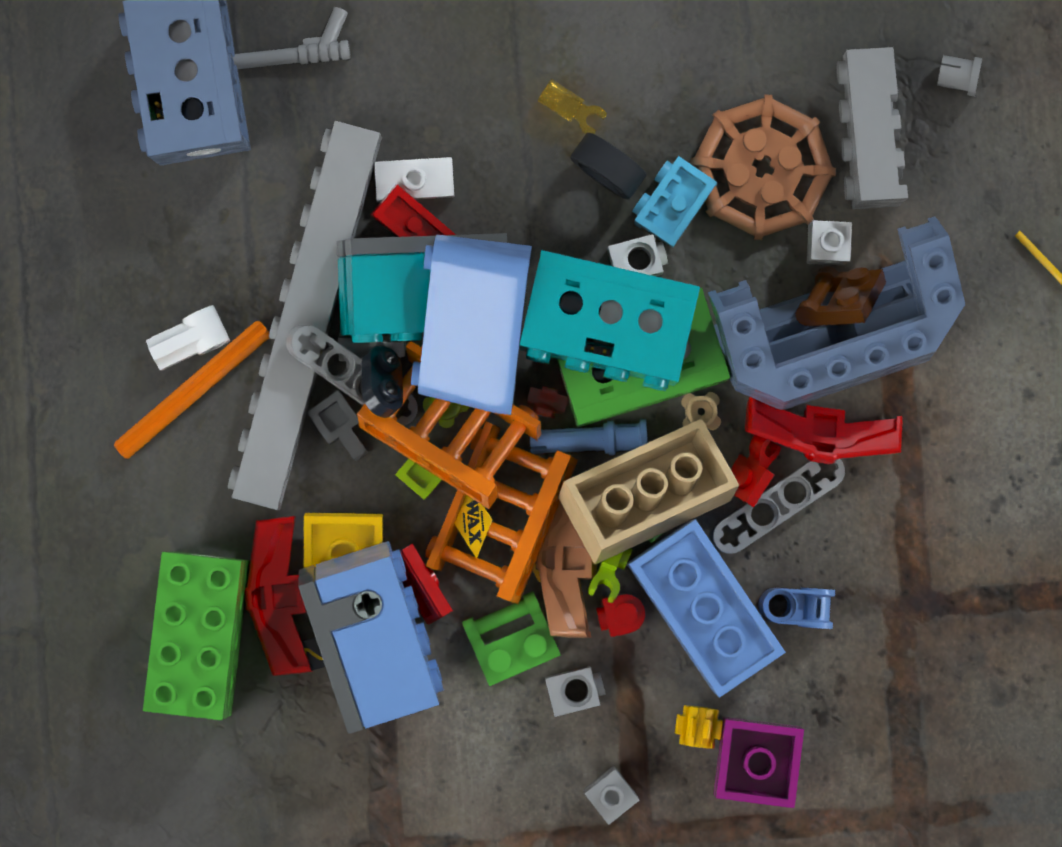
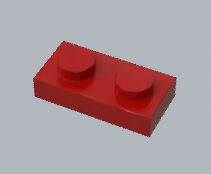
[371,185,456,237]

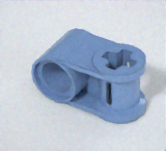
[758,587,835,629]

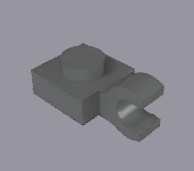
[307,390,369,461]

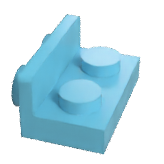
[632,156,717,248]

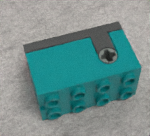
[337,233,507,343]

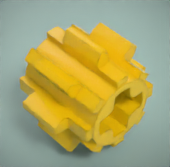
[675,705,724,749]

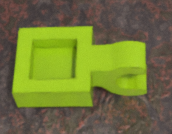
[588,548,632,603]

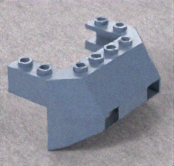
[708,216,965,410]

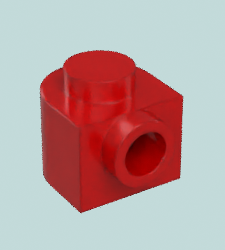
[596,594,645,637]

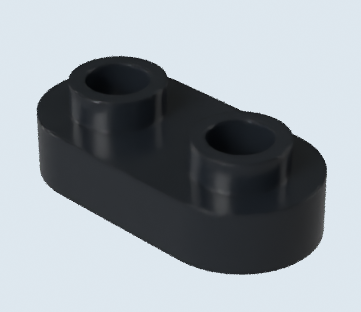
[361,346,403,418]

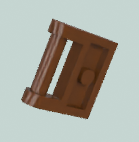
[795,266,886,326]

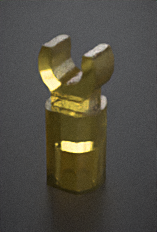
[538,79,607,134]

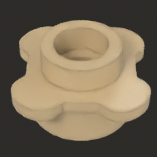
[681,392,721,431]

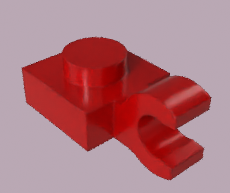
[731,435,781,508]

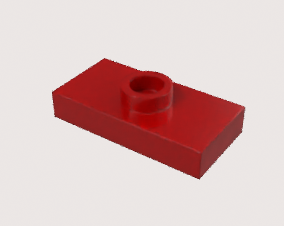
[400,544,453,625]

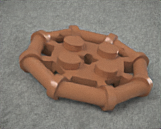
[690,94,836,240]

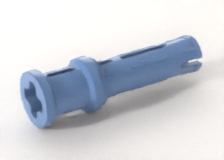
[530,419,648,456]

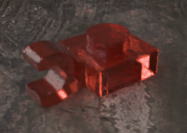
[526,385,569,419]

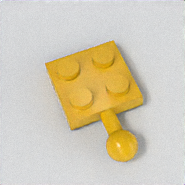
[304,513,383,568]

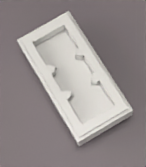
[374,157,454,202]

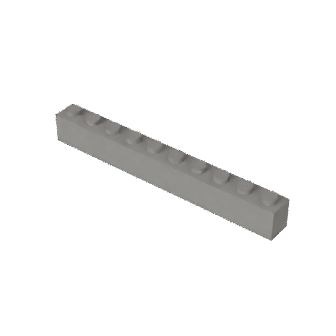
[228,121,382,510]

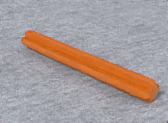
[114,321,270,459]

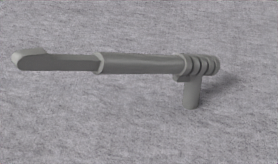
[233,7,351,69]

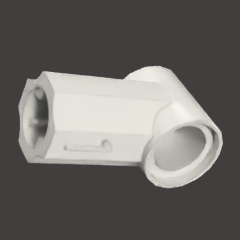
[146,305,230,371]

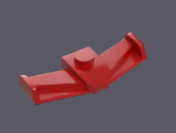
[745,397,903,464]
[244,516,313,676]

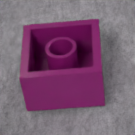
[713,717,804,808]

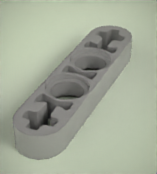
[286,325,418,426]
[712,459,845,553]

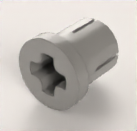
[937,55,982,97]

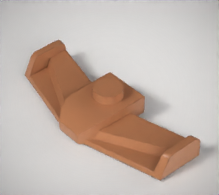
[536,503,597,638]

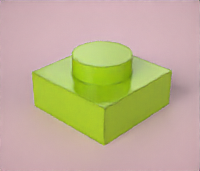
[395,459,442,500]

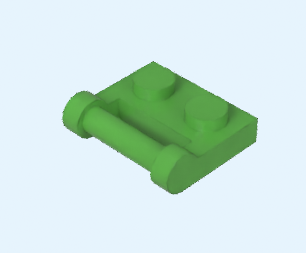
[462,591,561,686]

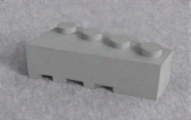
[837,47,908,209]

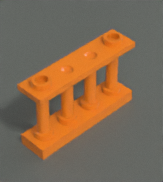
[357,341,541,509]
[425,421,578,604]

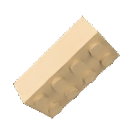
[558,418,739,564]

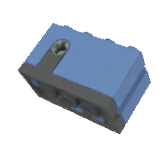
[298,541,444,734]

